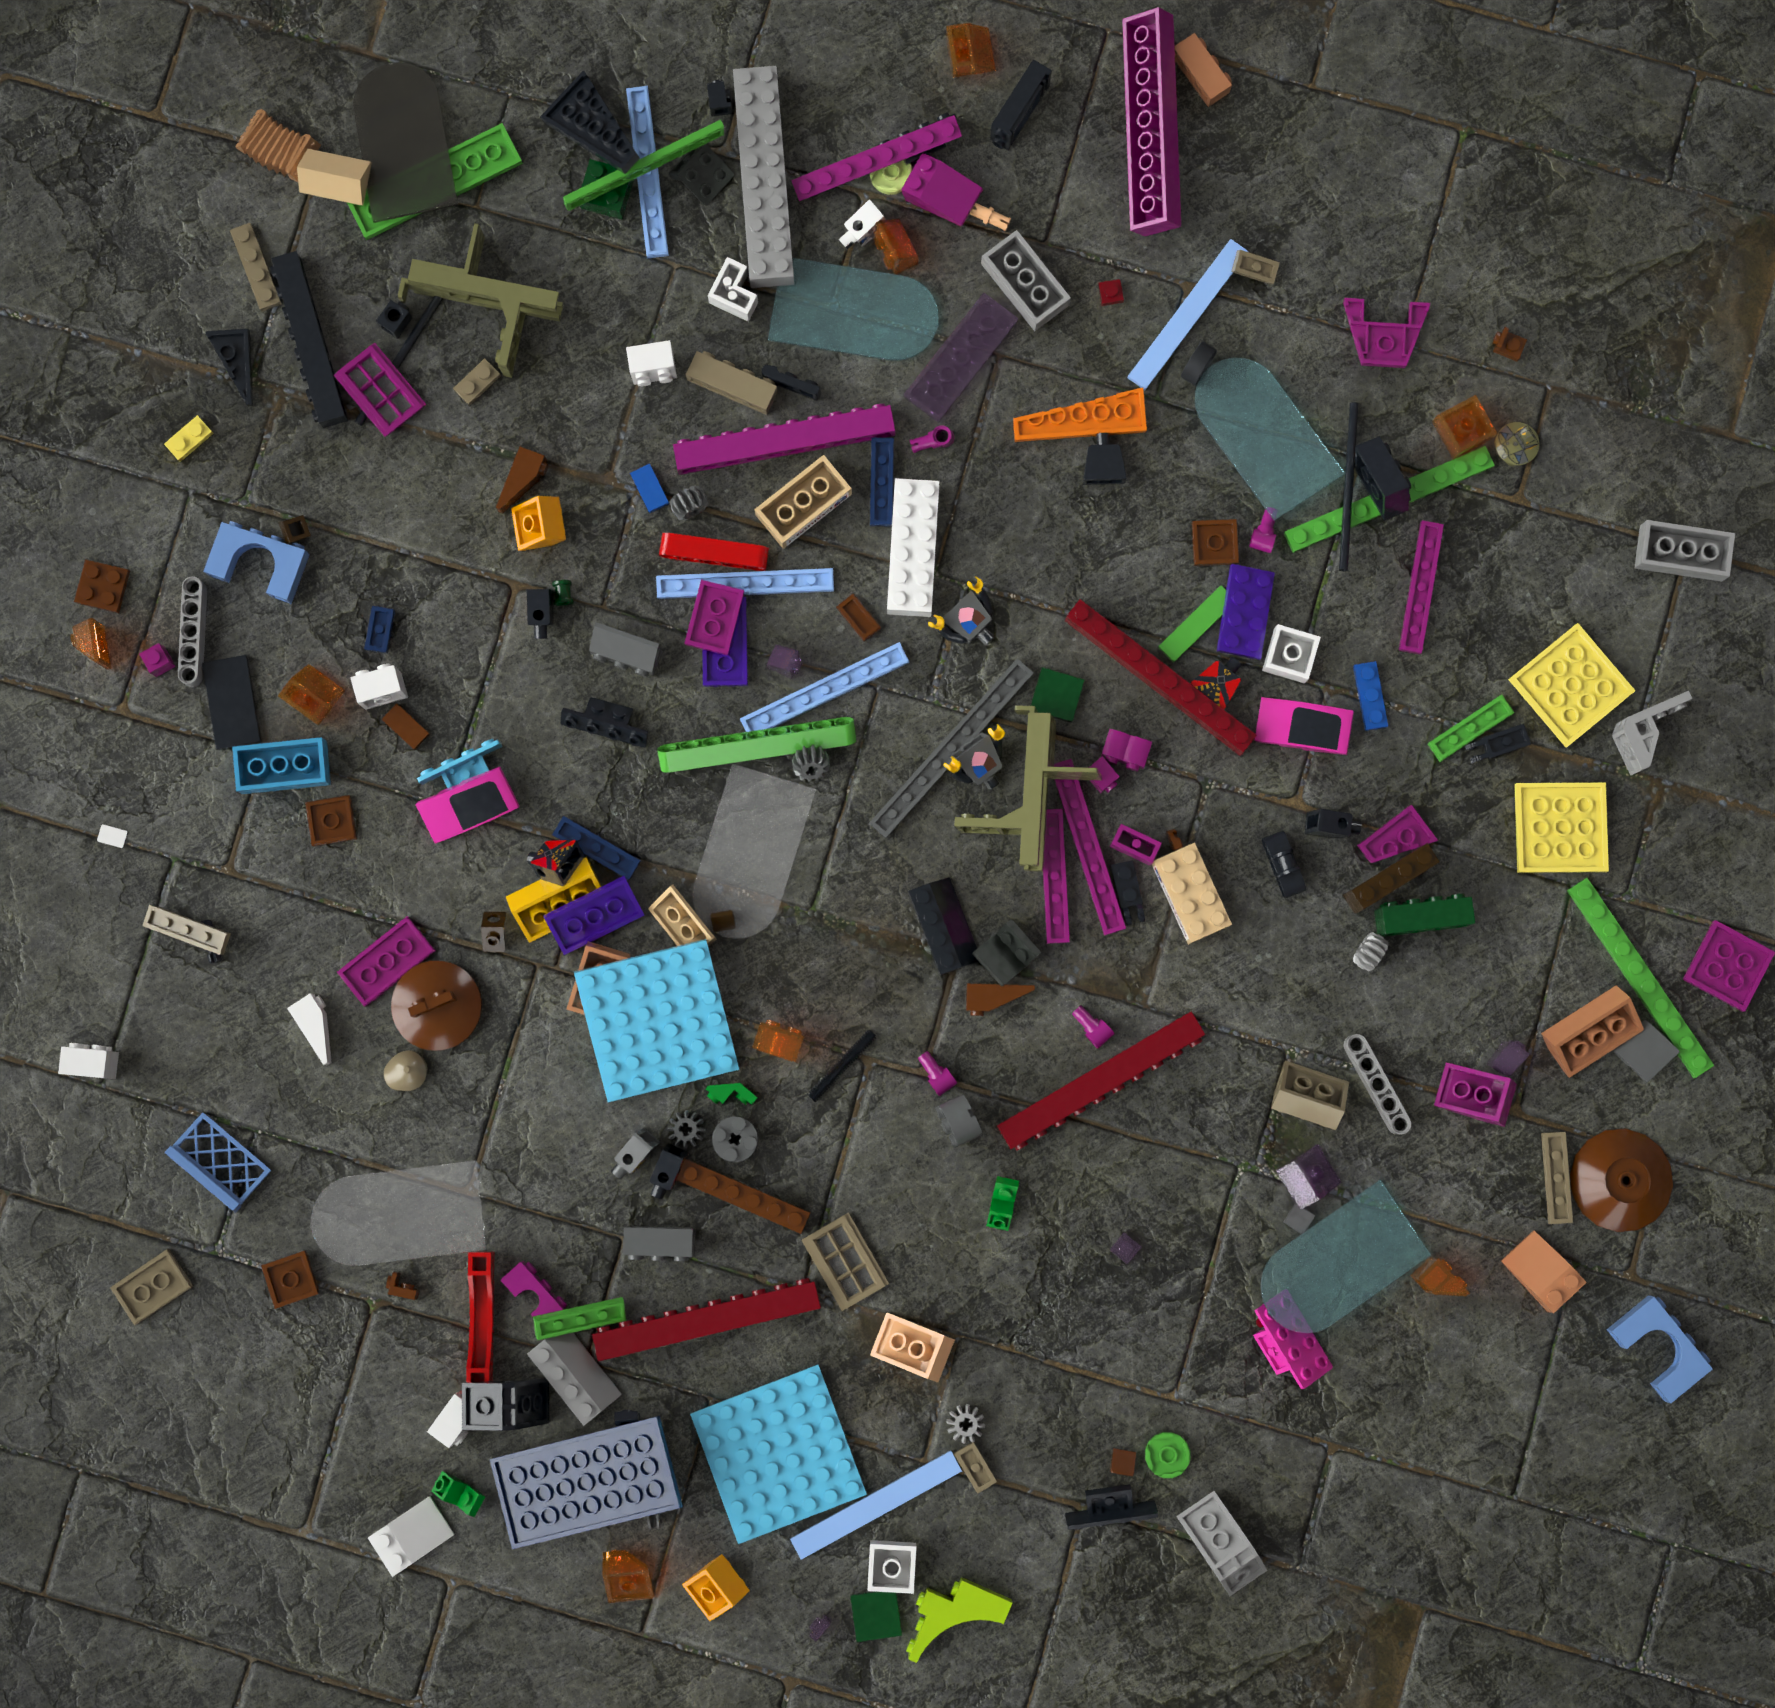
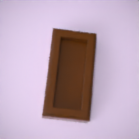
[836,593,881,642]
[381,704,430,750]

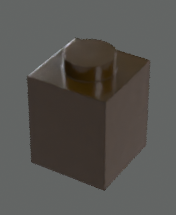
[279,515,311,544]

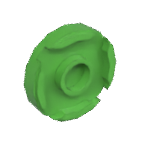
[1145,1432,1190,1478]

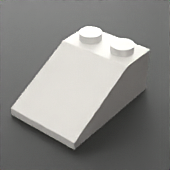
[368,1496,455,1577]

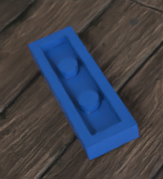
[1353,661,1388,731]

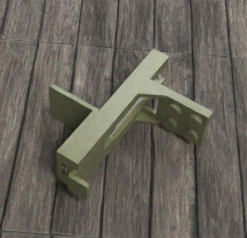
[398,223,564,378]
[954,706,1102,871]

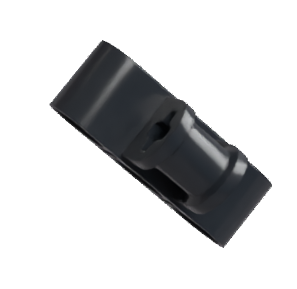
[1262,830,1306,899]

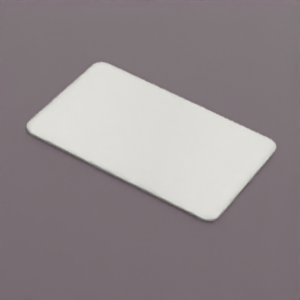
[97,825,127,848]

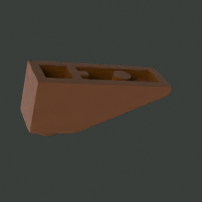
[496,447,548,514]
[966,983,1035,1016]

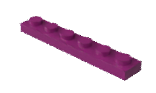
[1399,520,1444,654]
[1043,809,1070,944]

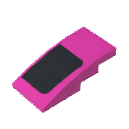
[1254,697,1354,755]
[415,767,519,844]

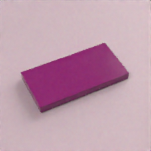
[337,916,436,1007]

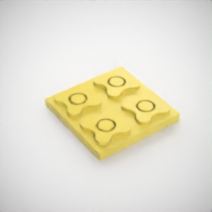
[1508,623,1635,747]
[1515,783,1609,873]

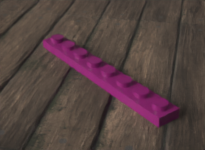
[791,115,962,201]
[1054,759,1126,936]

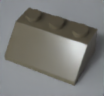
[1271,1060,1349,1130]

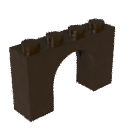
[1343,843,1440,914]

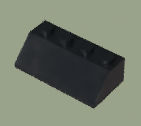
[908,877,979,976]

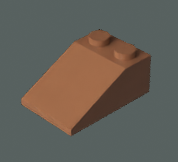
[567,941,630,1015]
[1501,1230,1587,1313]

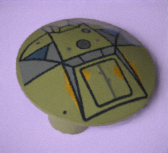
[1494,422,1539,466]

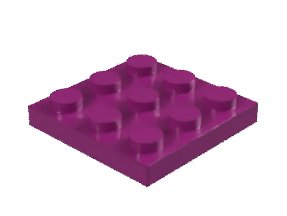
[1683,920,1775,1012]

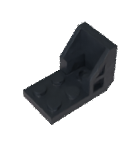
[462,1377,549,1431]

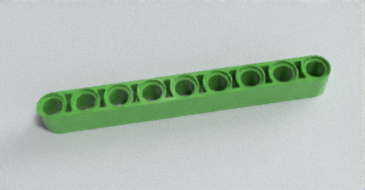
[657,717,857,773]

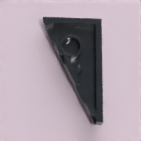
[206,329,253,406]

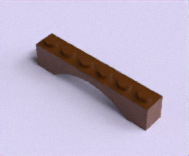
[676,1159,811,1234]

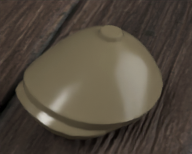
[384,1051,428,1091]

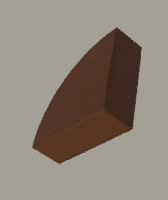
[1166,829,1183,852]

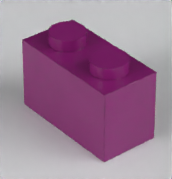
[1110,824,1162,866]

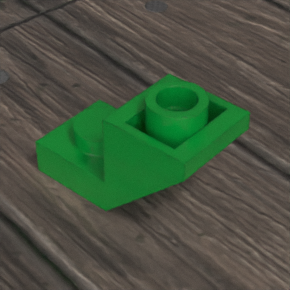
[706,1083,758,1105]
[986,1176,1019,1231]
[431,1471,485,1517]

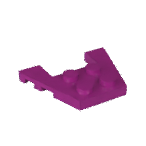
[1343,298,1430,368]

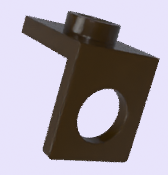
[481,912,506,952]

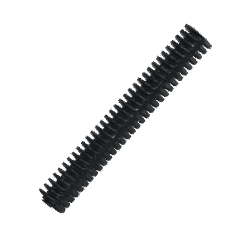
[807,1030,876,1103]

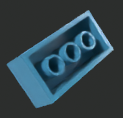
[232,737,331,794]

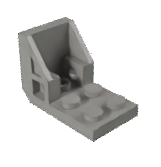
[1612,691,1692,776]
[1176,1491,1267,1596]

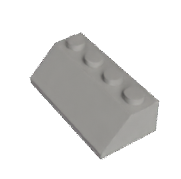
[527,1333,622,1426]

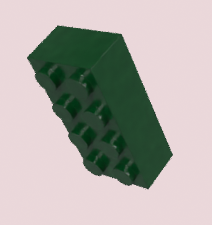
[1374,893,1475,937]

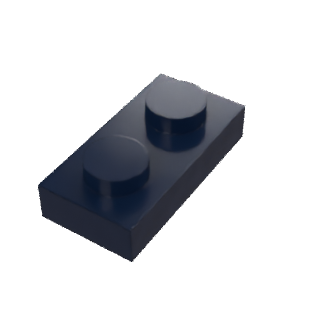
[364,606,395,654]

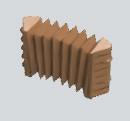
[235,109,321,182]

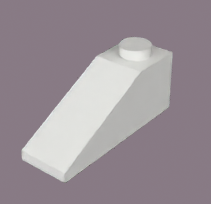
[287,993,332,1065]

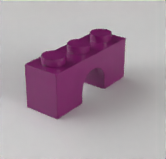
[500,1261,568,1317]

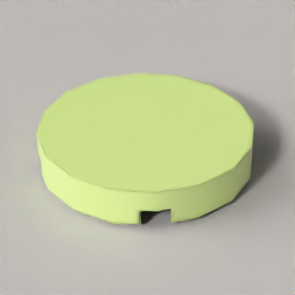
[870,160,912,195]

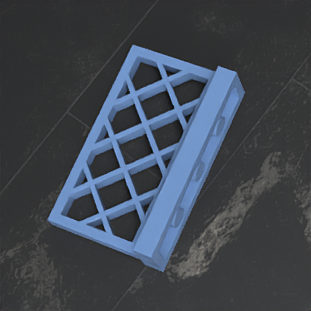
[164,1113,271,1213]

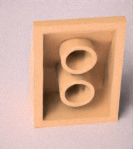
[870,1313,955,1382]

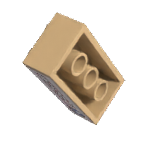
[754,455,852,549]
[1152,843,1232,945]

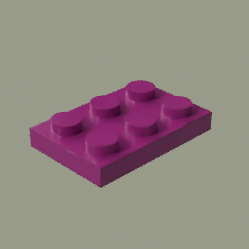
[684,580,745,656]

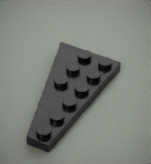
[540,70,640,174]

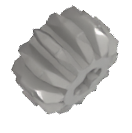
[1353,932,1388,971]
[946,1404,985,1444]

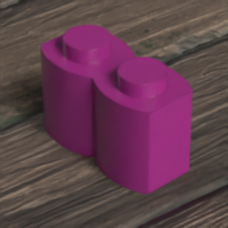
[1101,729,1152,771]

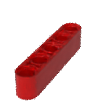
[659,533,769,571]

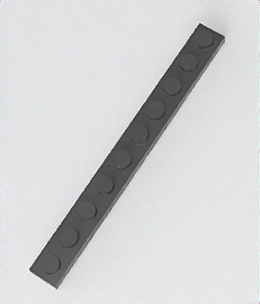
[869,659,1034,839]

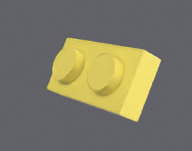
[164,415,214,462]

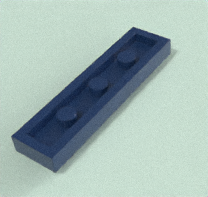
[870,438,894,527]
[552,816,641,881]

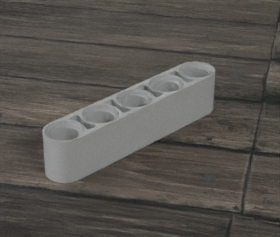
[178,576,207,688]
[1343,1034,1411,1135]

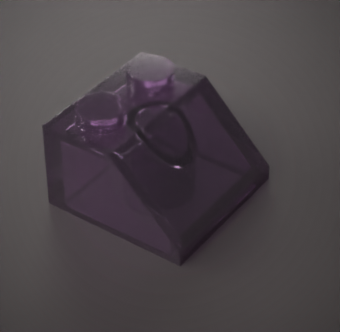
[1277,1144,1341,1210]

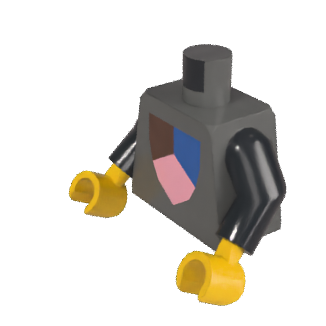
[928,576,995,646]
[943,724,1005,789]

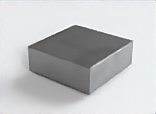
[1283,1203,1315,1235]

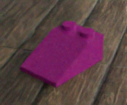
[901,153,983,227]
[1434,1063,1517,1127]

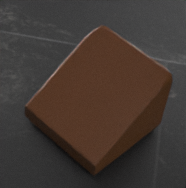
[1110,1448,1136,1476]

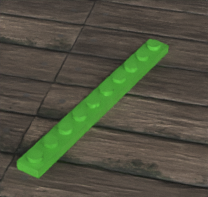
[1284,446,1495,553]
[1567,878,1714,1078]

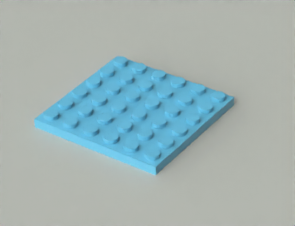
[574,939,739,1102]
[690,1364,867,1544]

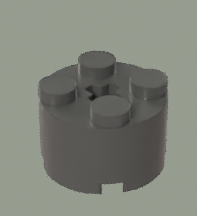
[934,1094,982,1148]
[712,1117,759,1162]

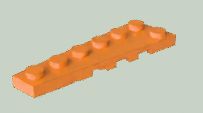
[1013,388,1147,442]

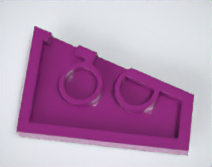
[1357,805,1438,863]

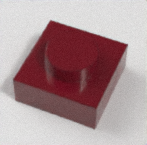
[1098,279,1124,306]

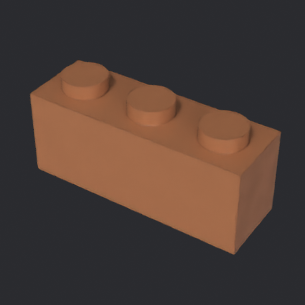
[1175,33,1232,107]

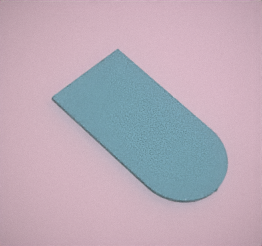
[768,258,939,361]
[1194,358,1345,521]
[1261,1180,1430,1333]

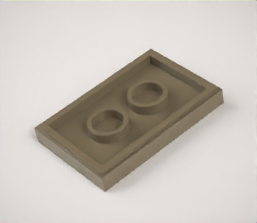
[110,1249,194,1326]

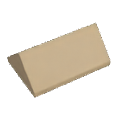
[297,149,372,206]
[648,885,717,946]

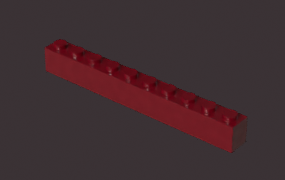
[1065,599,1257,756]
[997,1011,1205,1151]
[592,1278,821,1361]

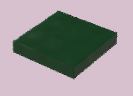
[1031,667,1084,723]
[850,1591,902,1642]

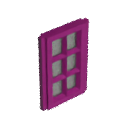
[334,343,426,437]

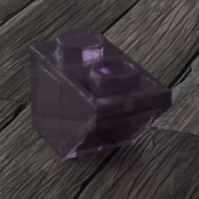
[766,645,802,679]
[1486,1040,1530,1077]

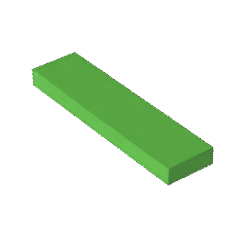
[1158,585,1226,663]
[1428,695,1514,762]
[533,1297,626,1340]

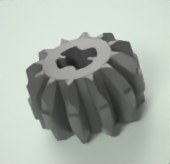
[669,486,709,520]
[792,745,830,782]
[667,1110,706,1149]

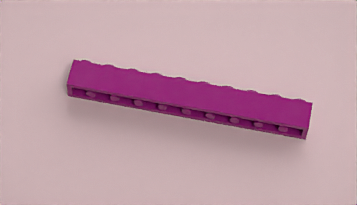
[673,404,895,475]

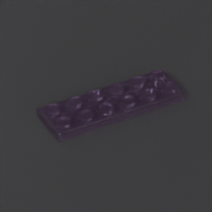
[904,293,1019,423]

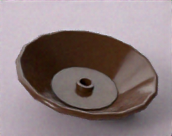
[1570,1128,1673,1232]

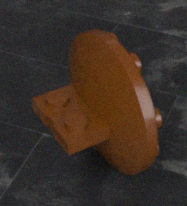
[391,961,482,1051]

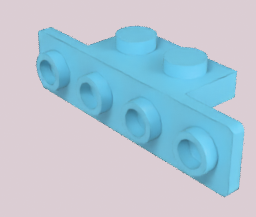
[417,739,502,788]

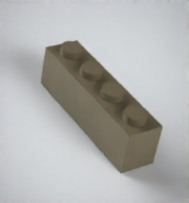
[686,351,778,415]

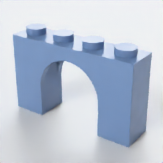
[203,521,309,604]
[1606,1296,1712,1404]

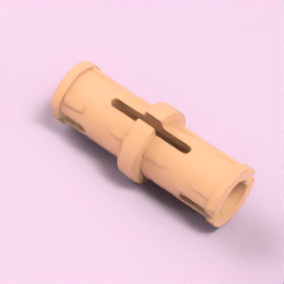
[969,203,1011,231]

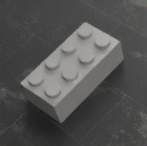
[981,230,1071,331]
[1635,520,1735,582]

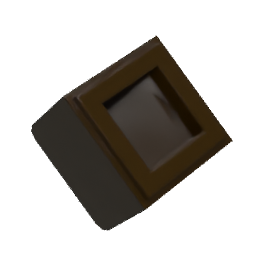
[710,910,736,932]

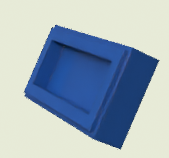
[630,464,669,514]

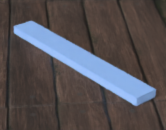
[626,86,669,259]
[1128,239,1248,390]
[656,568,834,599]
[740,642,909,732]
[790,1450,962,1559]

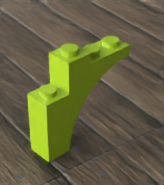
[906,1577,1013,1663]

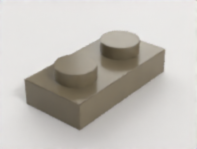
[1231,250,1280,285]
[453,358,501,406]
[954,1442,997,1494]

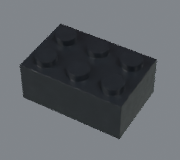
[1355,436,1411,521]

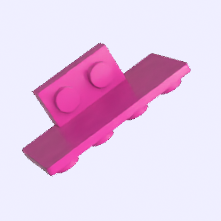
[1253,1289,1333,1389]

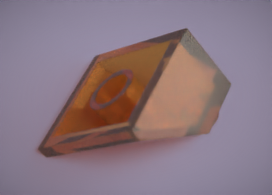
[71,618,111,670]
[602,1550,654,1603]

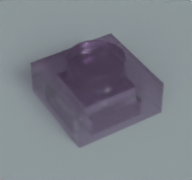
[1109,1232,1141,1264]
[809,1614,831,1642]

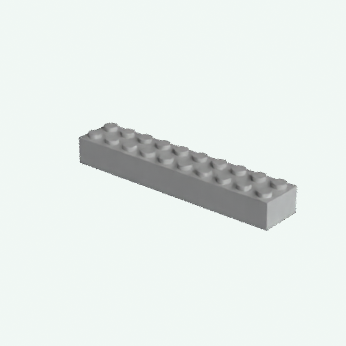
[733,66,794,288]

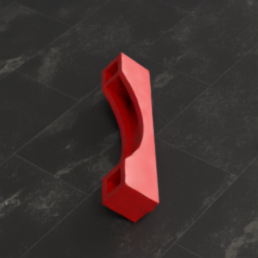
[466,1251,495,1382]

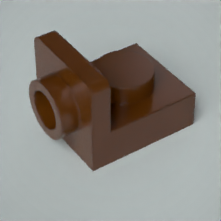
[1492,327,1527,361]
[386,1271,420,1300]

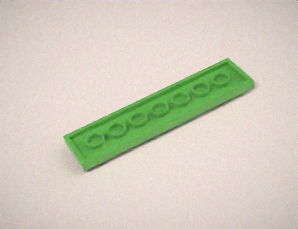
[347,123,523,241]

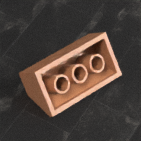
[1541,986,1644,1078]

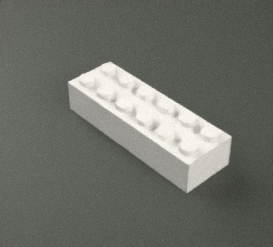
[887,478,939,617]

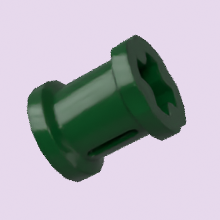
[552,580,574,606]

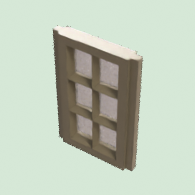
[802,1212,889,1311]

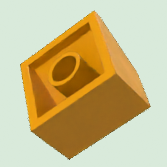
[511,496,566,551]
[682,1554,750,1621]

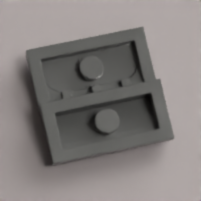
[1612,1019,1680,1083]

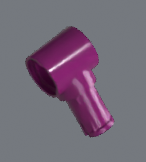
[910,425,955,453]
[1249,507,1278,553]
[1072,1005,1115,1049]
[918,1051,958,1097]

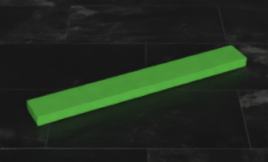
[563,120,724,211]

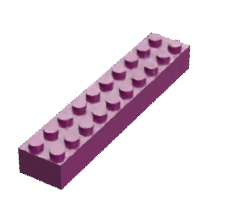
[1122,7,1181,236]

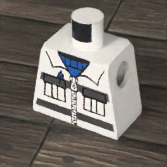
[839,200,889,249]

